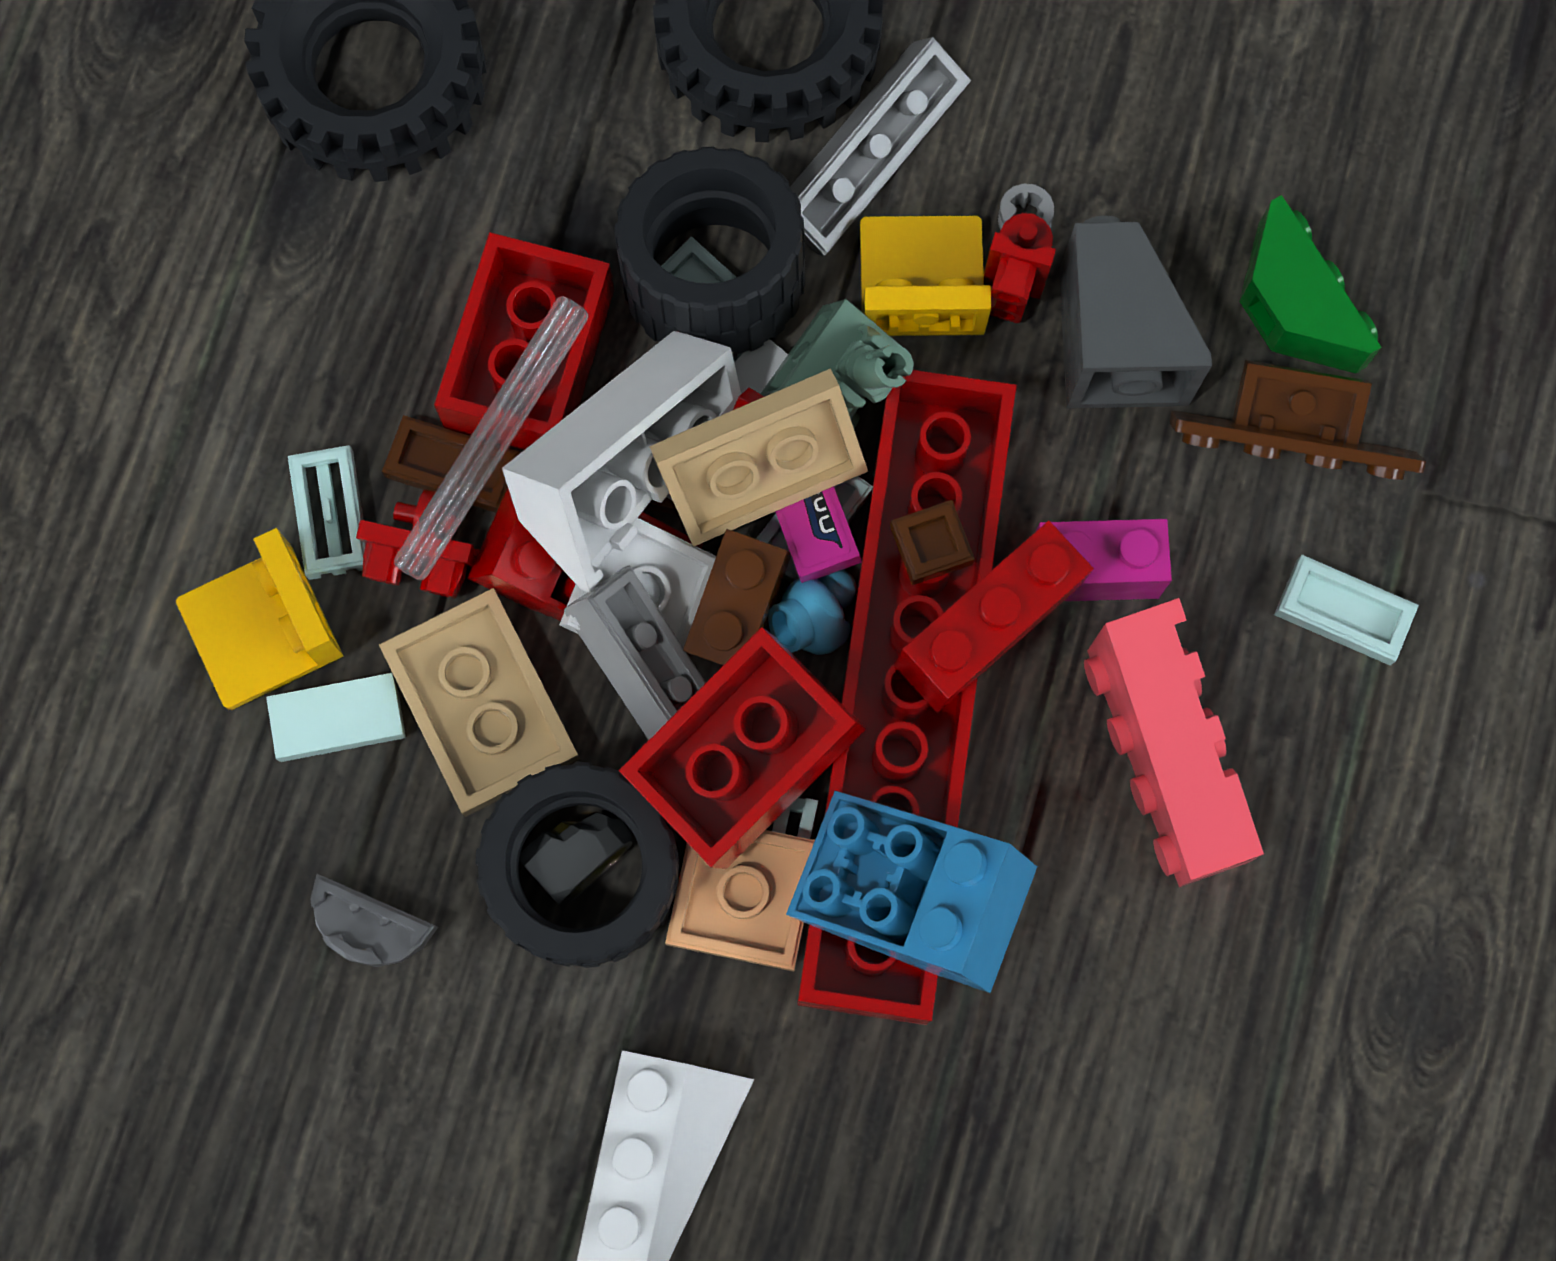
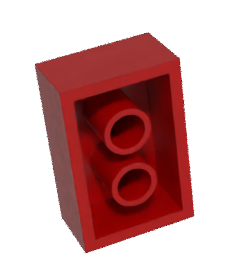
[434,232,614,450]
[618,627,866,869]

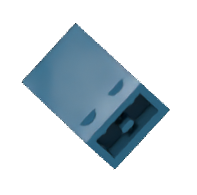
[786,791,1037,993]

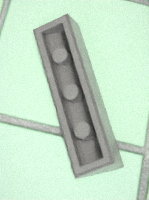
[790,37,971,256]
[564,565,706,740]

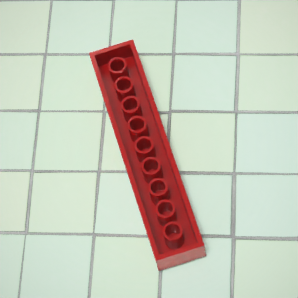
[797,370,1017,1025]

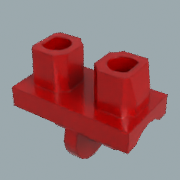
[983,213,1056,323]
[356,489,480,599]

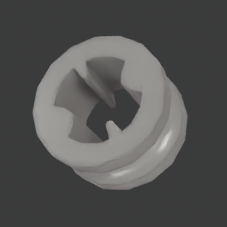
[998,183,1054,230]

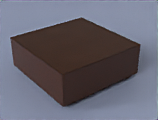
[890,500,975,586]

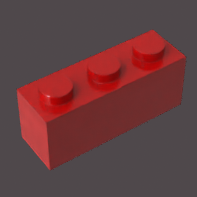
[894,520,1094,713]

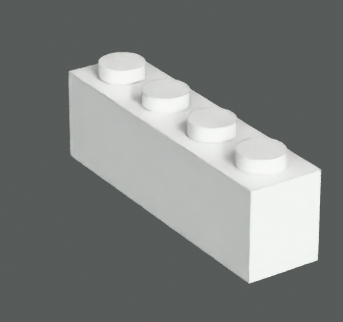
[502,331,741,593]
[577,1051,754,1261]

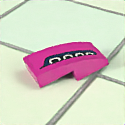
[775,486,862,583]

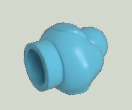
[768,569,857,655]

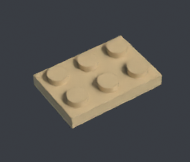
[649,368,868,547]
[379,588,580,817]

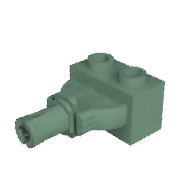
[760,299,914,429]

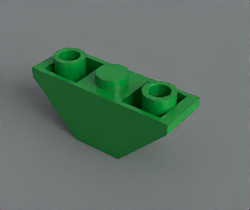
[1239,195,1382,374]

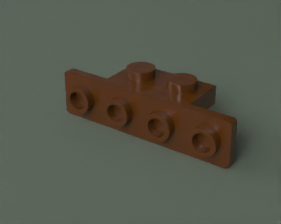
[1170,360,1426,480]

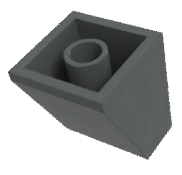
[1059,216,1212,409]

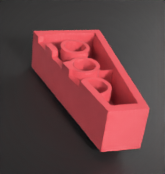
[1084,598,1264,887]

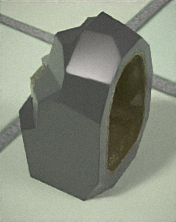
[519,813,633,908]

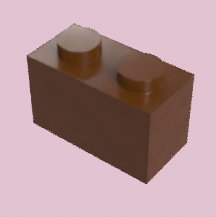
[683,529,791,665]

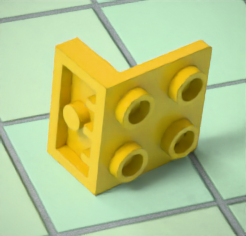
[860,216,991,336]
[176,528,344,710]

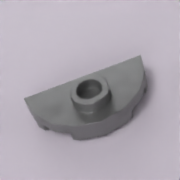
[310,874,438,967]

